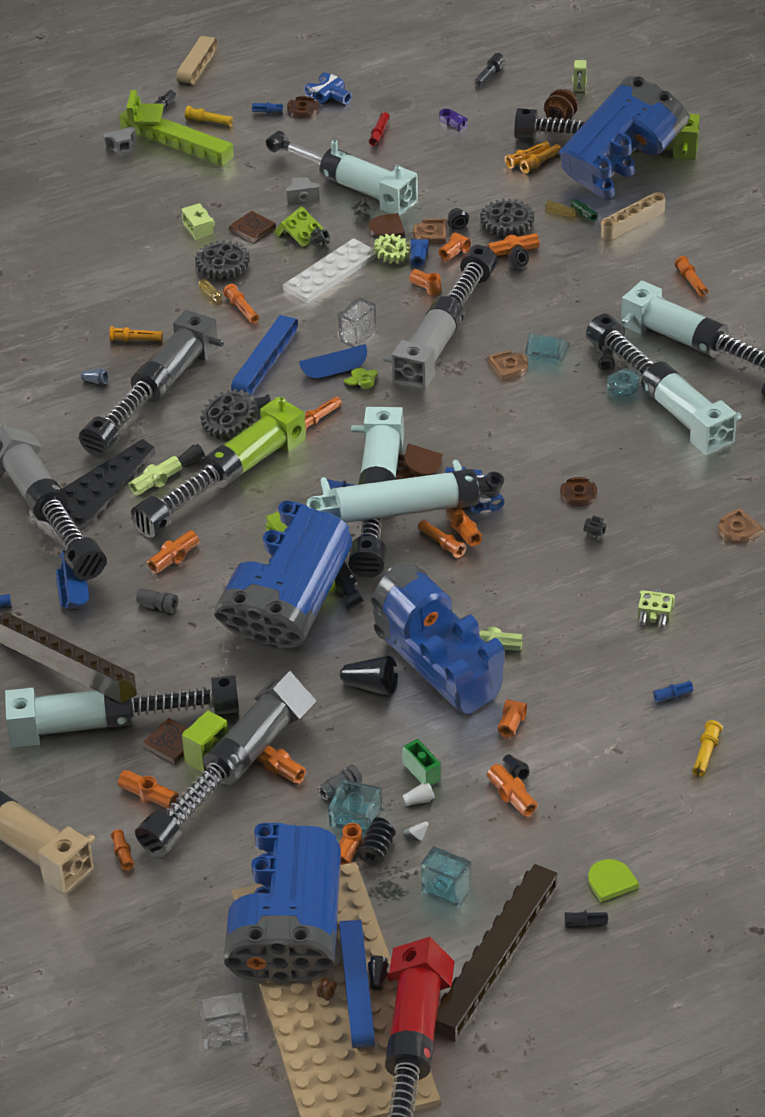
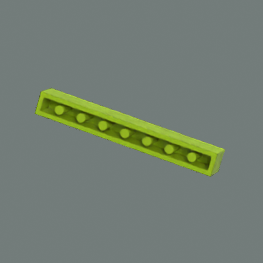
[119,109,234,166]

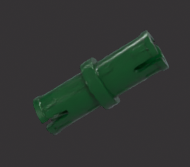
[570,198,598,222]

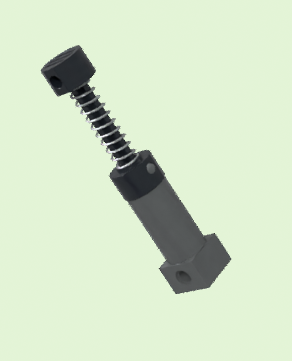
[79,310,224,457]
[135,671,316,858]

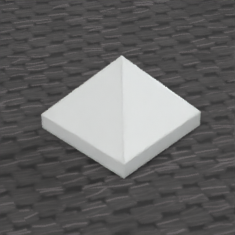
[403,821,429,841]

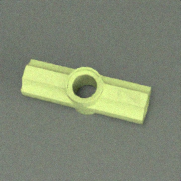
[129,456,182,496]
[479,627,523,651]

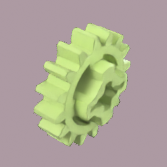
[373,234,411,264]

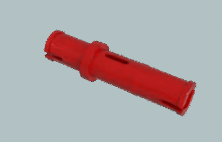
[369,112,390,147]

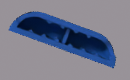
[299,344,367,378]
[56,550,89,609]

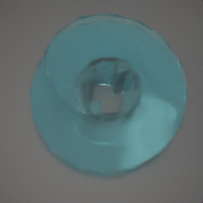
[607,368,639,396]

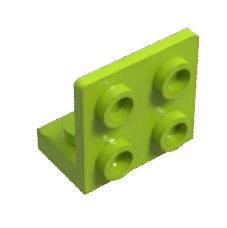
[127,90,164,125]
[274,206,324,247]

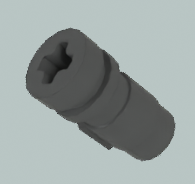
[136,588,179,614]
[318,764,363,800]

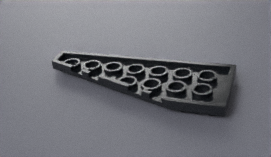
[29,439,155,540]

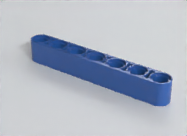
[231,315,298,395]
[339,919,375,1048]

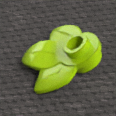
[343,368,378,389]

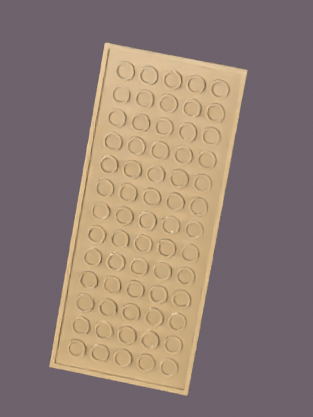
[231,862,441,1117]

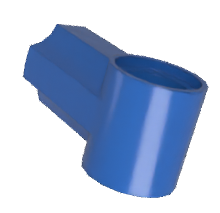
[410,239,429,268]

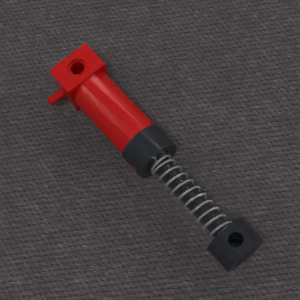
[385,937,455,1117]

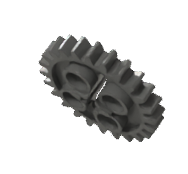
[480,198,534,237]
[195,240,250,280]
[200,389,258,439]

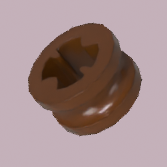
[317,978,337,1001]

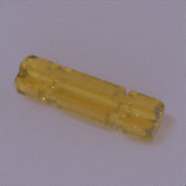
[545,200,576,218]
[199,279,222,302]

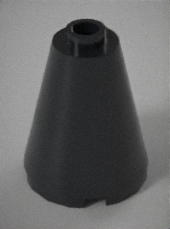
[340,656,398,696]

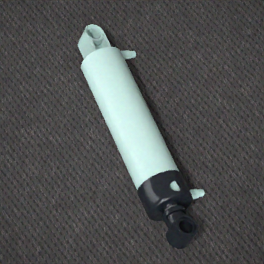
[306,460,504,523]

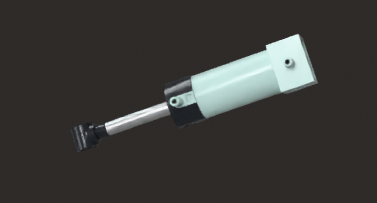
[265,131,418,216]

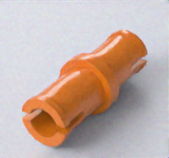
[110,829,135,870]

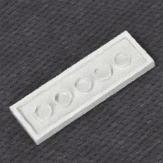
[283,238,378,304]

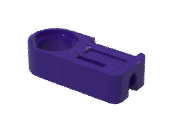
[439,109,468,131]

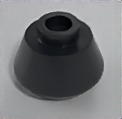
[447,208,469,230]
[507,246,529,270]

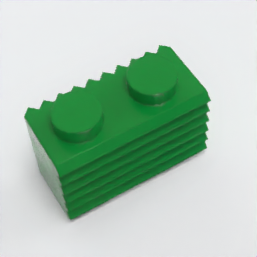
[402,739,441,786]

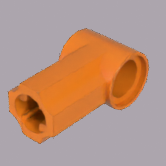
[438,232,471,262]
[409,269,442,296]
[497,699,527,738]
[339,823,363,865]

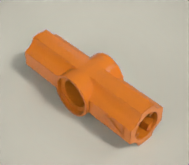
[487,233,540,257]
[445,508,483,547]
[147,530,200,574]
[256,745,306,784]
[487,764,538,817]
[117,770,179,809]

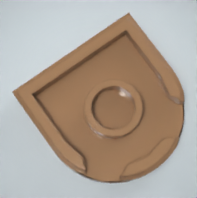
[413,219,447,244]
[487,350,528,381]
[718,508,764,543]

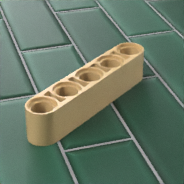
[176,36,217,84]
[600,192,666,241]

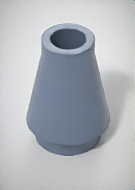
[81,368,109,386]

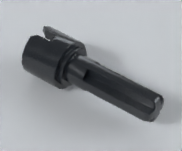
[474,53,507,87]

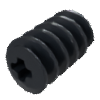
[358,817,396,863]

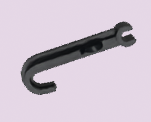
[335,561,364,609]

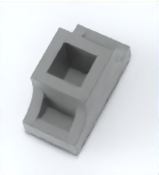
[103,126,136,155]
[286,177,320,205]

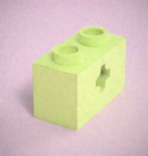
[181,203,215,240]

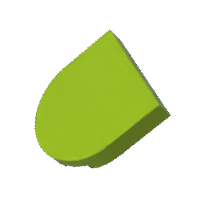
[588,859,639,903]

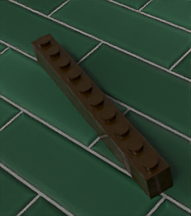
[0,613,137,703]
[435,864,558,1042]

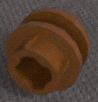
[544,89,578,121]

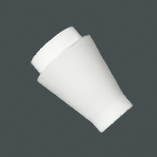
[402,783,435,807]

